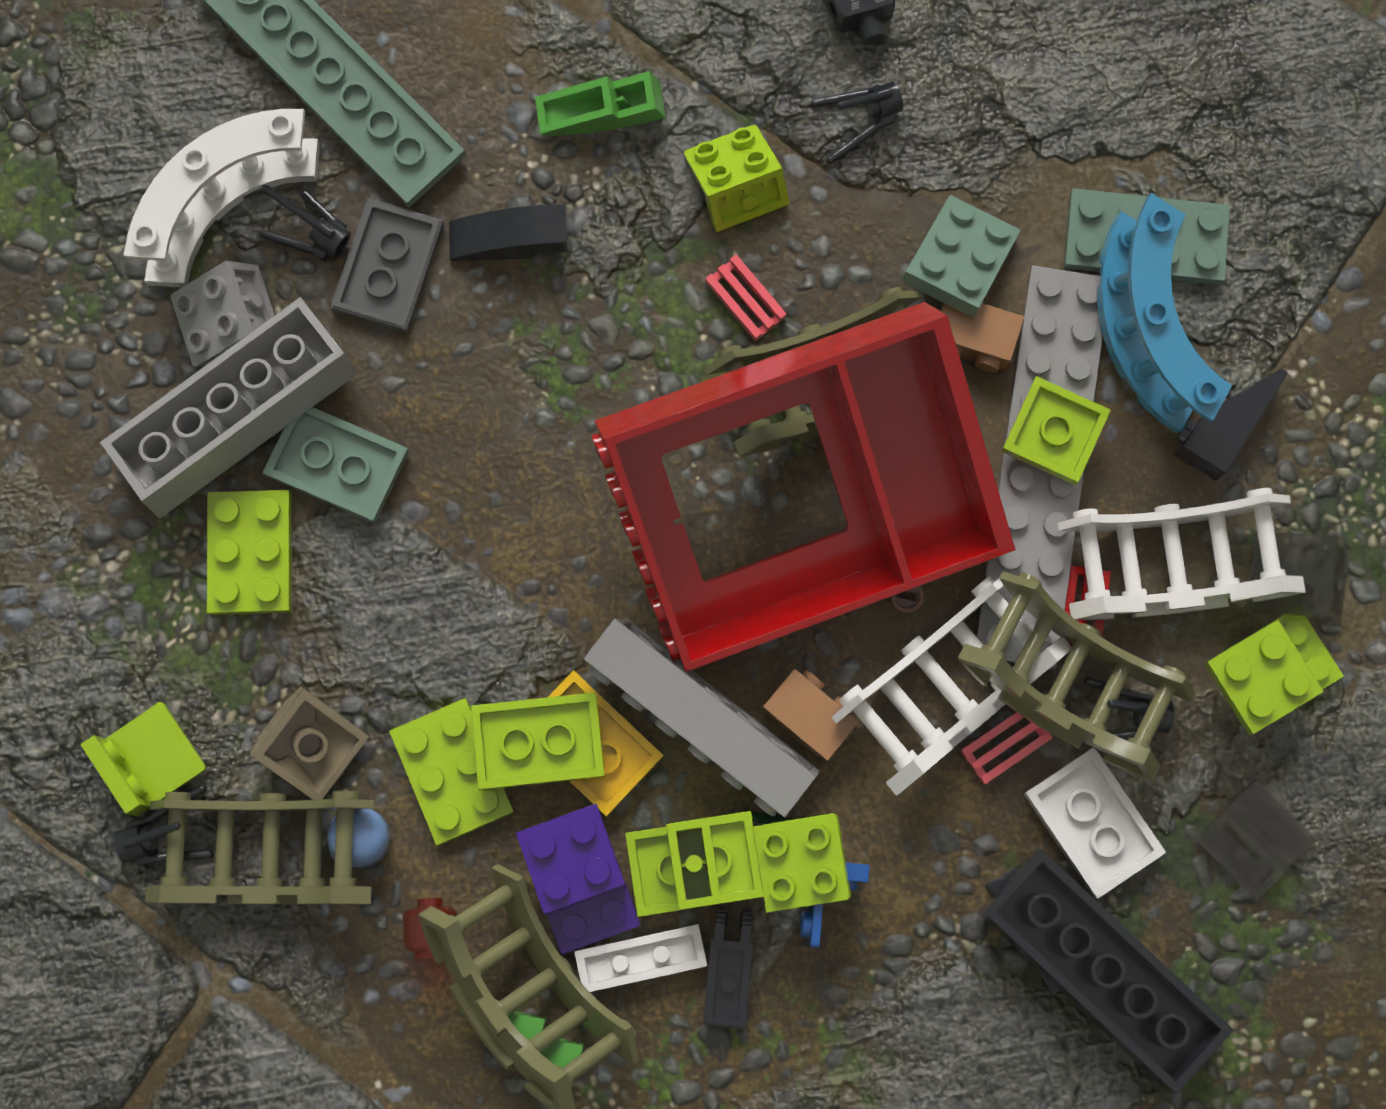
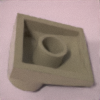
[250,687,369,800]

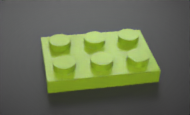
[207,490,292,615]
[471,692,605,790]
[389,698,515,846]

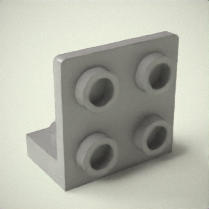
[171,261,275,367]

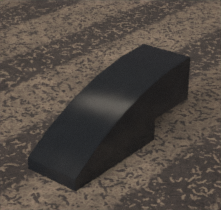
[449,204,568,261]

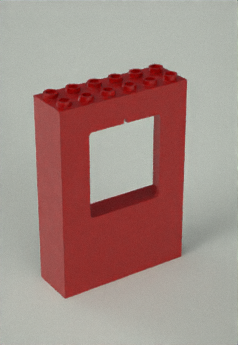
[591,302,1016,672]

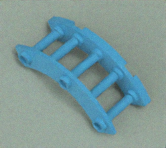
[1097,193,1232,433]

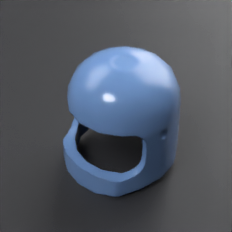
[327,809,391,869]

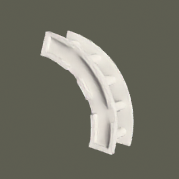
[124,109,320,288]
[1057,488,1306,620]
[831,572,1072,796]

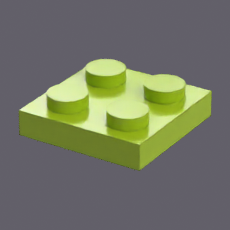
[1001,376,1111,486]

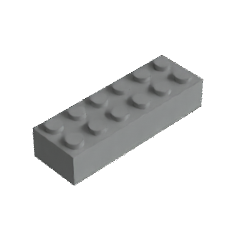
[100,297,358,519]
[584,618,821,817]

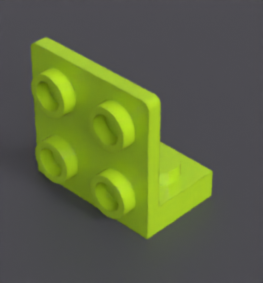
[684,125,790,232]
[80,702,207,817]
[753,813,851,913]

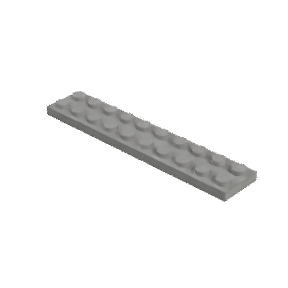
[976,265,1103,671]

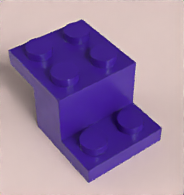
[516,804,641,955]

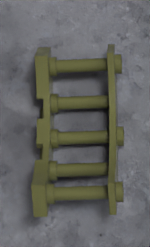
[705,287,923,457]
[958,571,1195,782]
[145,791,374,904]
[418,864,640,1109]

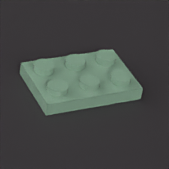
[901,195,1021,318]
[263,407,409,524]

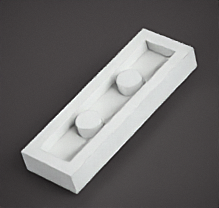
[574,924,707,992]

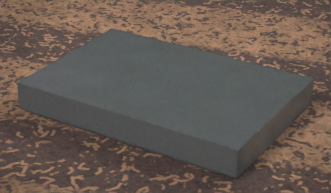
[330,198,445,334]

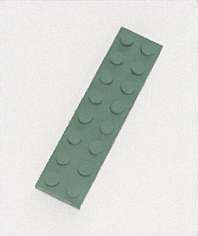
[202,0,466,208]

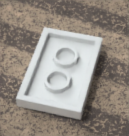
[1024,747,1166,899]

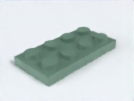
[1063,188,1230,286]

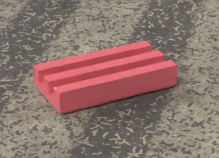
[705,254,787,342]
[960,712,1053,785]

